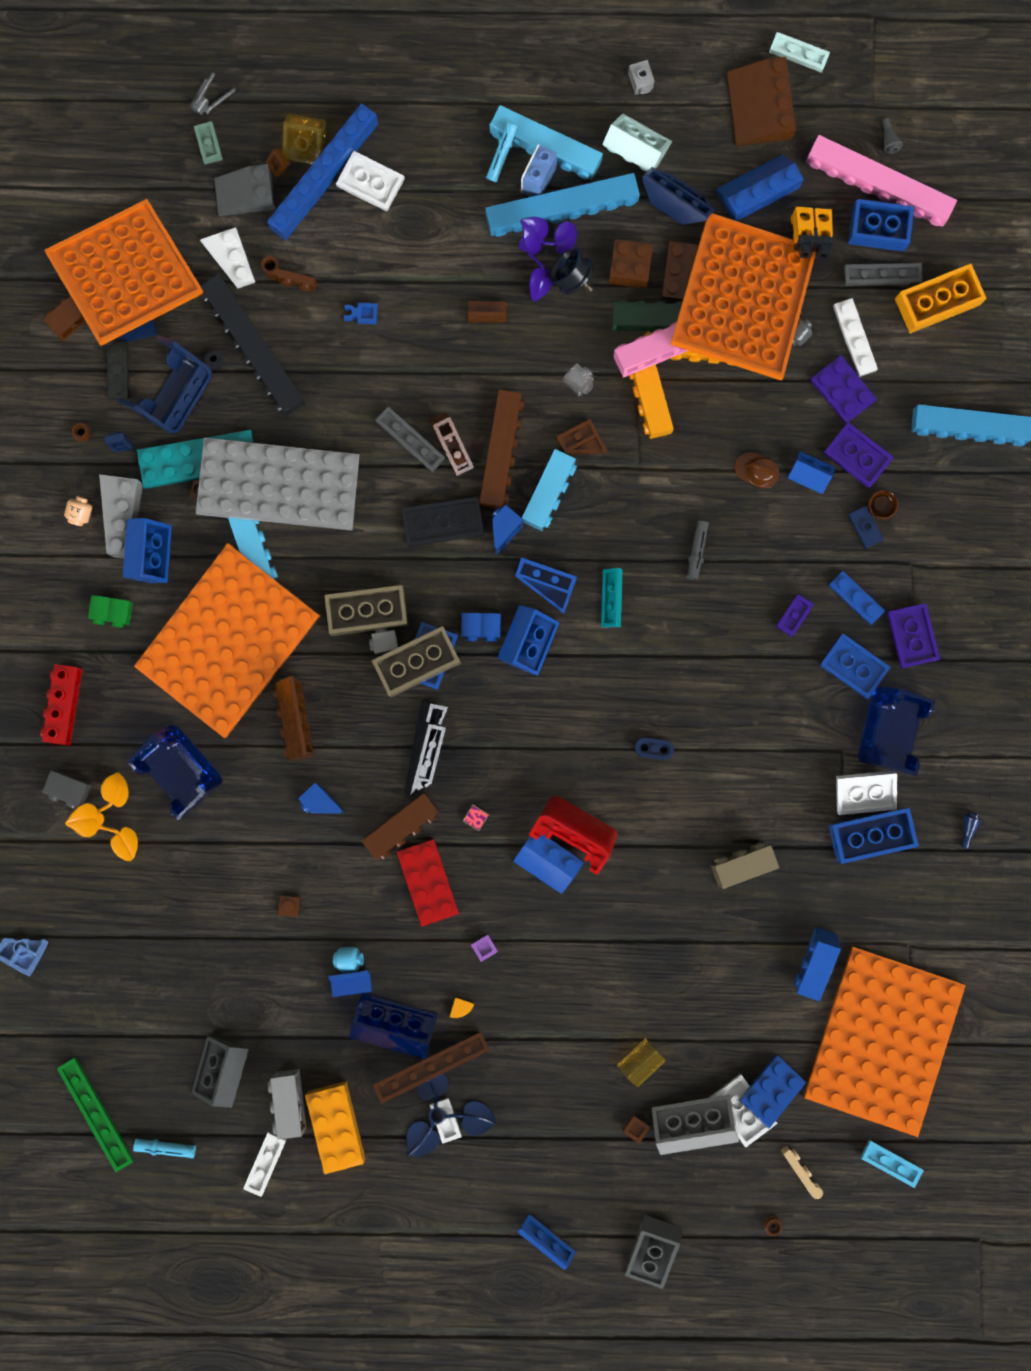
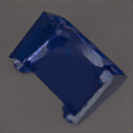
[858,687,935,776]
[127,725,223,821]

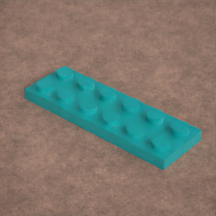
[137,430,254,489]

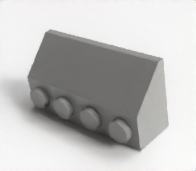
[652,1094,739,1155]

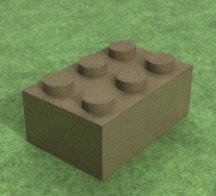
[710,842,779,889]

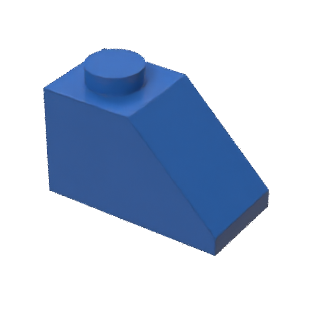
[298,783,344,813]

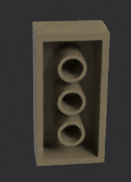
[324,585,409,636]
[372,626,461,697]

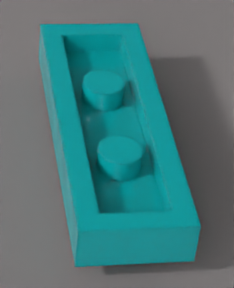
[601,568,623,628]

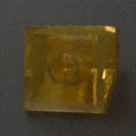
[282,114,326,164]

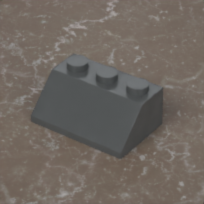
[191,1036,248,1108]

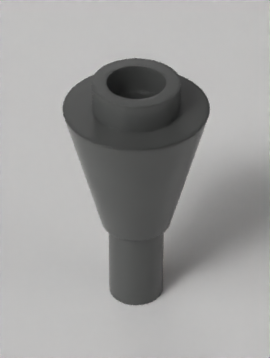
[882,118,903,154]

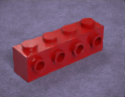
[40,664,83,745]

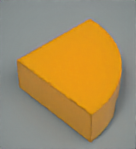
[450,998,474,1018]

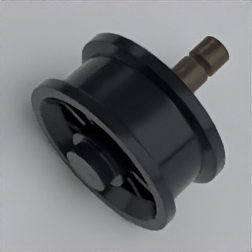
[549,248,594,295]

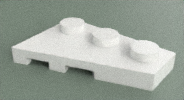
[200,227,255,289]

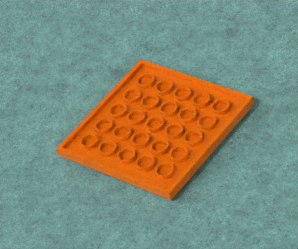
[44,199,203,346]

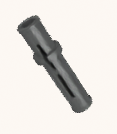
[686,521,709,580]

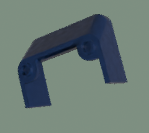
[119,335,212,433]

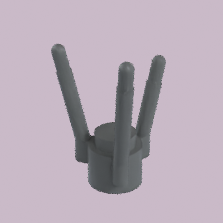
[189,73,236,116]

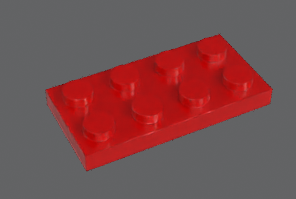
[397,840,459,927]

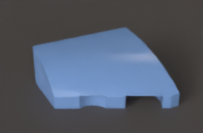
[0,938,48,977]

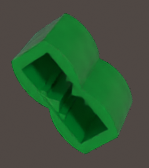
[88,595,133,628]

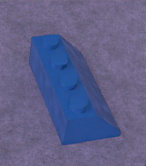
[716,155,804,221]

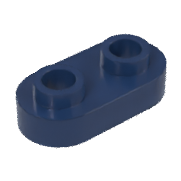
[635,738,674,760]

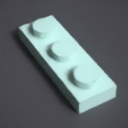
[769,32,830,73]

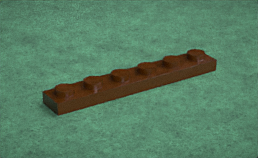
[373,1032,489,1104]

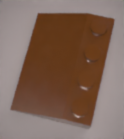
[727,57,796,146]
[273,676,314,761]

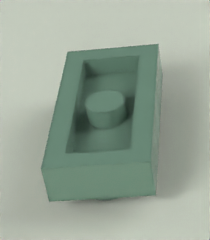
[194,121,223,164]

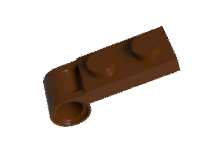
[261,256,318,292]

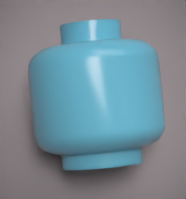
[333,947,364,973]

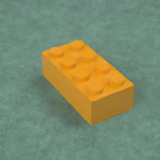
[895,264,986,333]
[305,1081,366,1174]

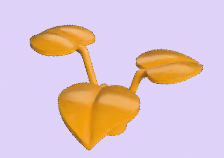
[65,772,138,861]

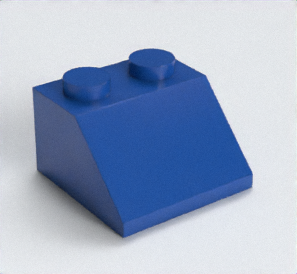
[492,504,523,555]

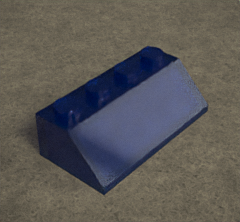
[349,993,438,1059]

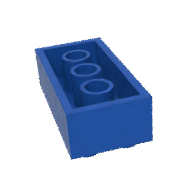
[828,808,919,864]

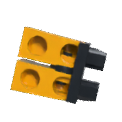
[790,207,834,259]

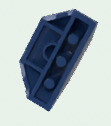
[642,167,715,225]

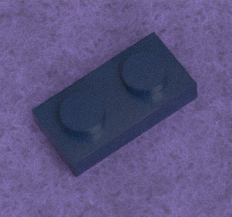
[104,432,134,453]

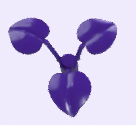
[519,217,577,301]

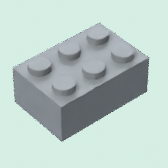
[268,1069,307,1140]

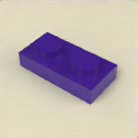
[776,594,814,637]

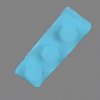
[860,1140,924,1188]

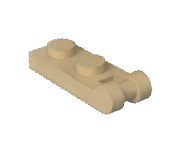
[781,1145,823,1199]

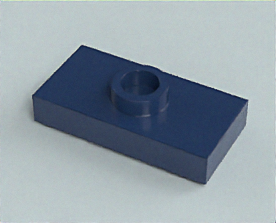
[848,506,884,549]

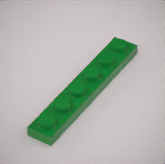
[57,1057,135,1173]

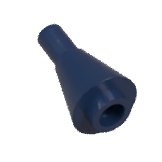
[961,812,983,849]

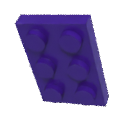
[810,355,877,424]
[823,422,894,488]
[887,603,940,669]

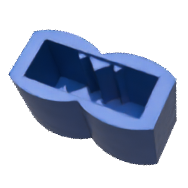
[461,613,501,642]

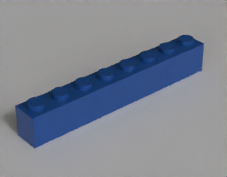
[267,103,378,241]

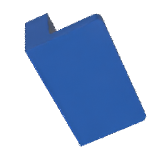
[788,451,835,494]
[328,971,372,997]

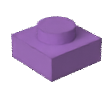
[471,934,498,962]

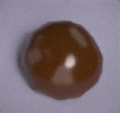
[868,490,899,519]

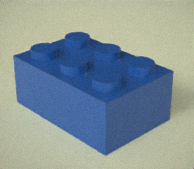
[848,199,914,252]
[123,518,172,583]

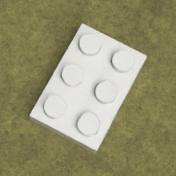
[336,151,405,211]
[836,771,897,815]
[709,1074,777,1147]

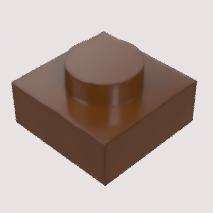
[265,148,290,177]
[278,895,301,917]
[623,1114,650,1144]

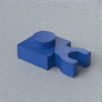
[344,303,378,325]

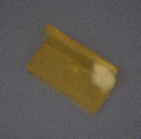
[617,1038,666,1087]

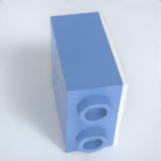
[521,144,557,197]

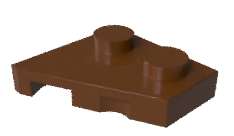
[556,419,608,455]

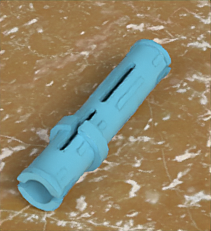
[486,122,518,182]
[134,1138,196,1159]

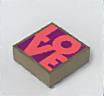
[463,805,489,831]

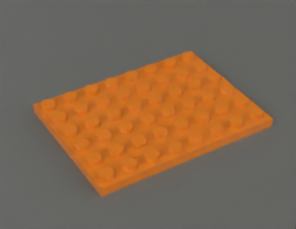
[670,213,816,381]
[134,543,321,738]
[803,946,966,1137]

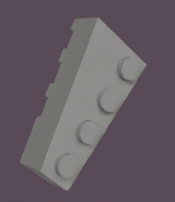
[99,474,143,558]

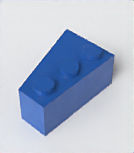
[515,557,577,614]
[794,927,841,1001]

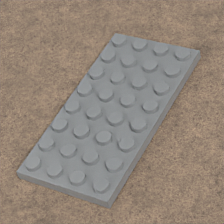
[196,438,360,530]

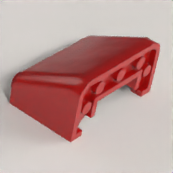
[529,796,618,875]

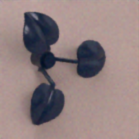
[407,1073,496,1157]

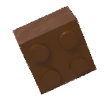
[609,239,653,289]

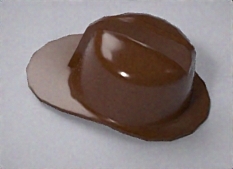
[734,452,779,489]

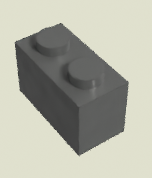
[42,771,92,809]

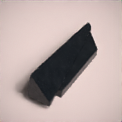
[404,700,448,797]

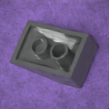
[214,164,276,216]
[625,1215,682,1289]

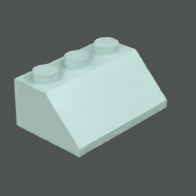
[602,114,672,172]

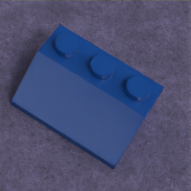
[497,605,559,676]
[513,835,584,894]

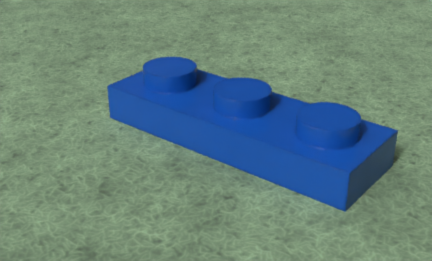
[828,571,885,626]
[517,1214,576,1270]

